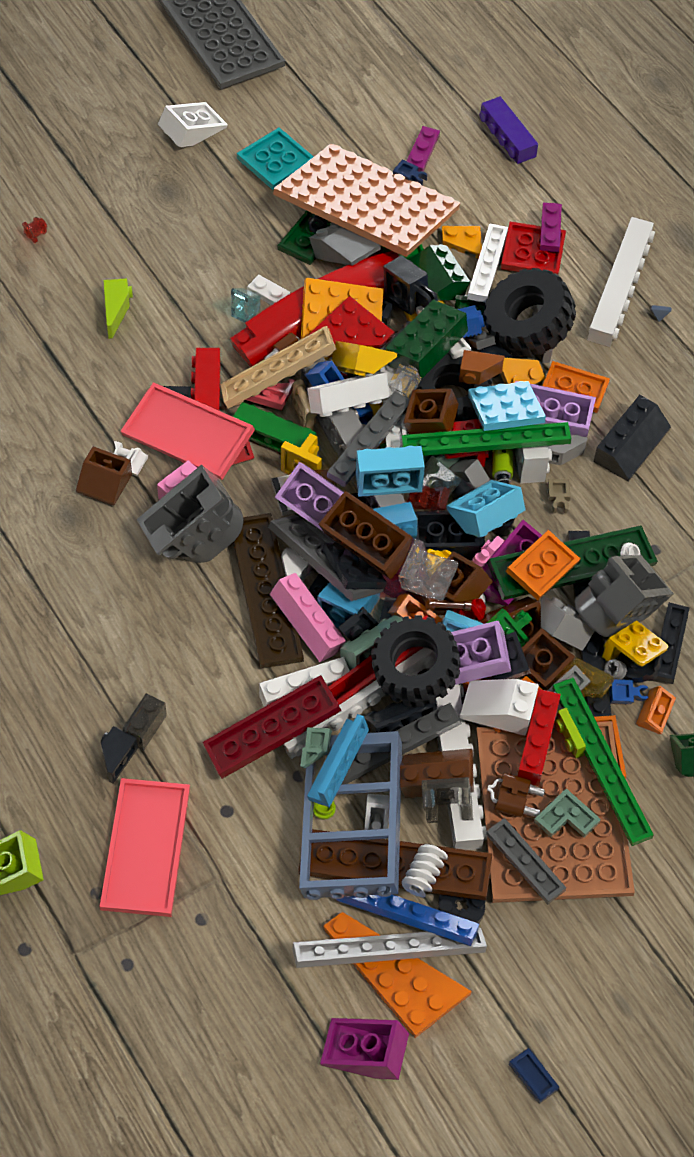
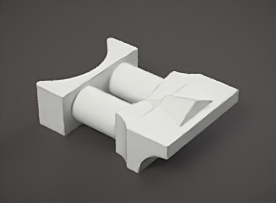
[113,441,148,476]

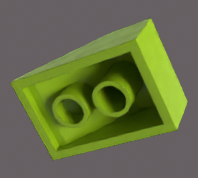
[0,830,44,895]

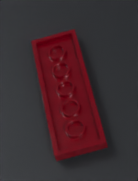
[202,675,342,779]

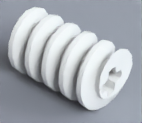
[402,844,448,898]

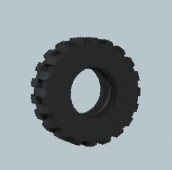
[483,268,576,357]

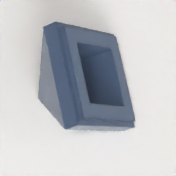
[650,305,672,322]

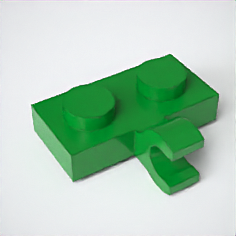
[487,608,532,647]

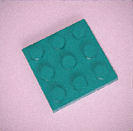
[237,127,314,190]

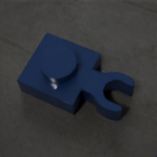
[393,159,427,186]

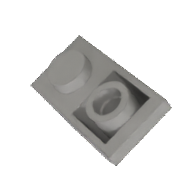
[547,435,587,465]

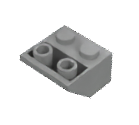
[541,596,594,651]

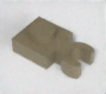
[547,479,571,513]

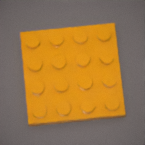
[301,278,383,361]

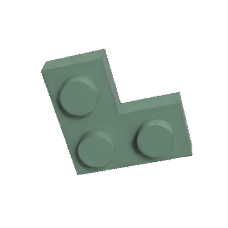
[534,788,601,838]

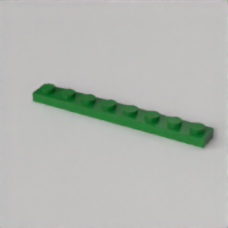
[401,422,572,456]
[552,677,654,846]

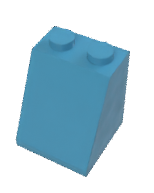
[318,583,380,630]

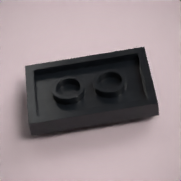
[322,542,387,589]

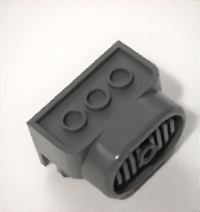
[137,464,243,563]
[575,555,674,638]

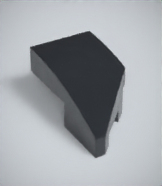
[382,299,393,327]

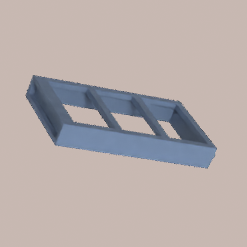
[299,731,402,900]

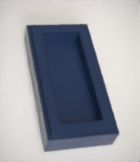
[509,1048,560,1104]

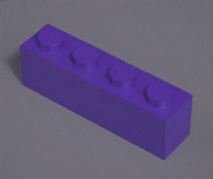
[479,96,538,164]

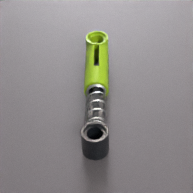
[492,449,515,537]

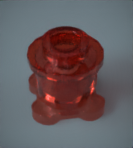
[22,217,47,243]

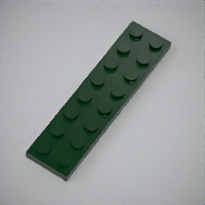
[487,525,658,600]

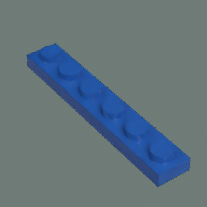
[336,894,479,946]

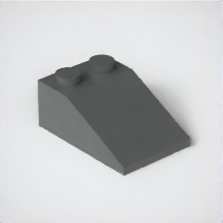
[309,222,381,266]

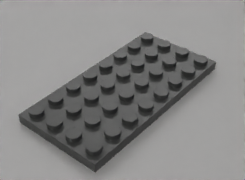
[158,0,285,89]

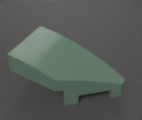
[301,727,332,768]

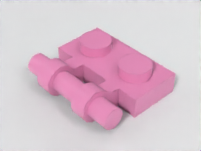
[472,536,504,568]

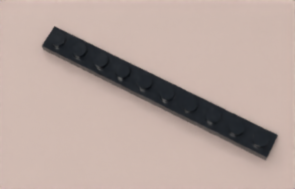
[567,531,612,717]

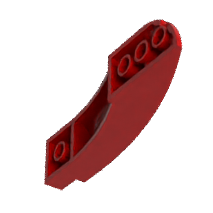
[230,251,399,367]

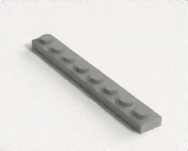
[292,928,487,968]

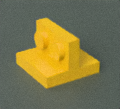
[281,433,322,475]

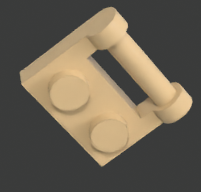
[292,380,317,431]

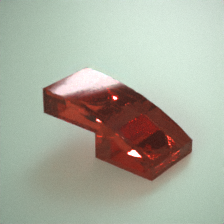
[407,485,450,510]

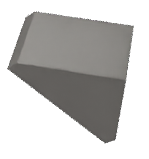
[446,459,490,488]

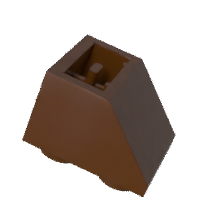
[76,446,132,506]

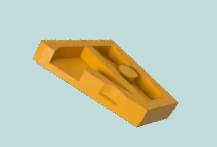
[442,226,482,259]
[501,358,545,384]

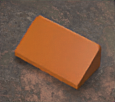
[636,686,676,734]

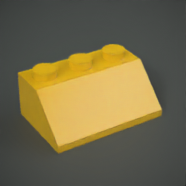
[332,341,397,376]

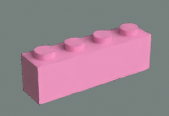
[270,573,346,662]

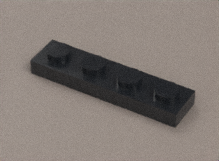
[655,602,690,684]

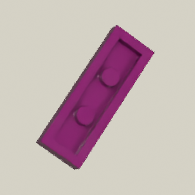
[407,126,440,172]
[540,202,562,252]

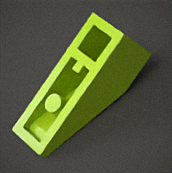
[103,278,133,339]

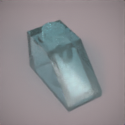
[231,288,260,322]

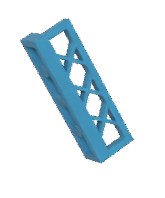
[307,714,369,807]

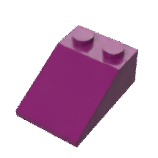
[320,1018,409,1080]

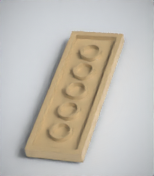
[220,326,336,409]

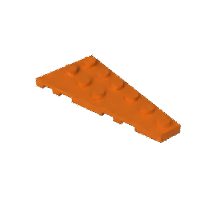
[323,912,472,1038]

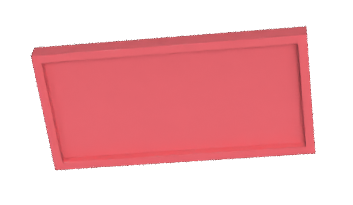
[120,382,255,480]
[100,778,190,917]

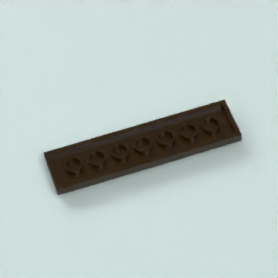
[234,513,304,669]

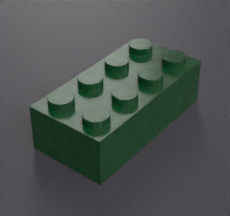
[385,299,468,380]

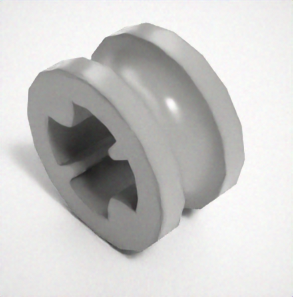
[604,659,627,680]

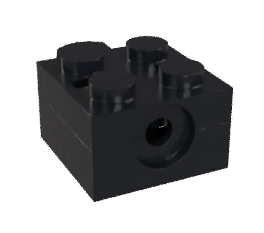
[383,255,438,315]

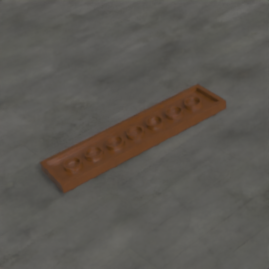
[298,829,492,900]

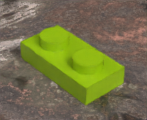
[555,708,586,759]

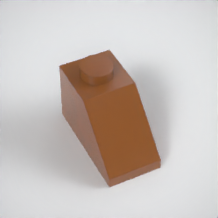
[459,350,504,385]

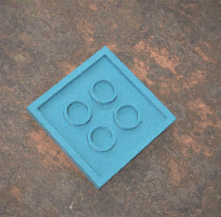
[468,381,546,431]

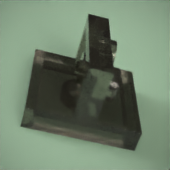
[412,456,462,511]

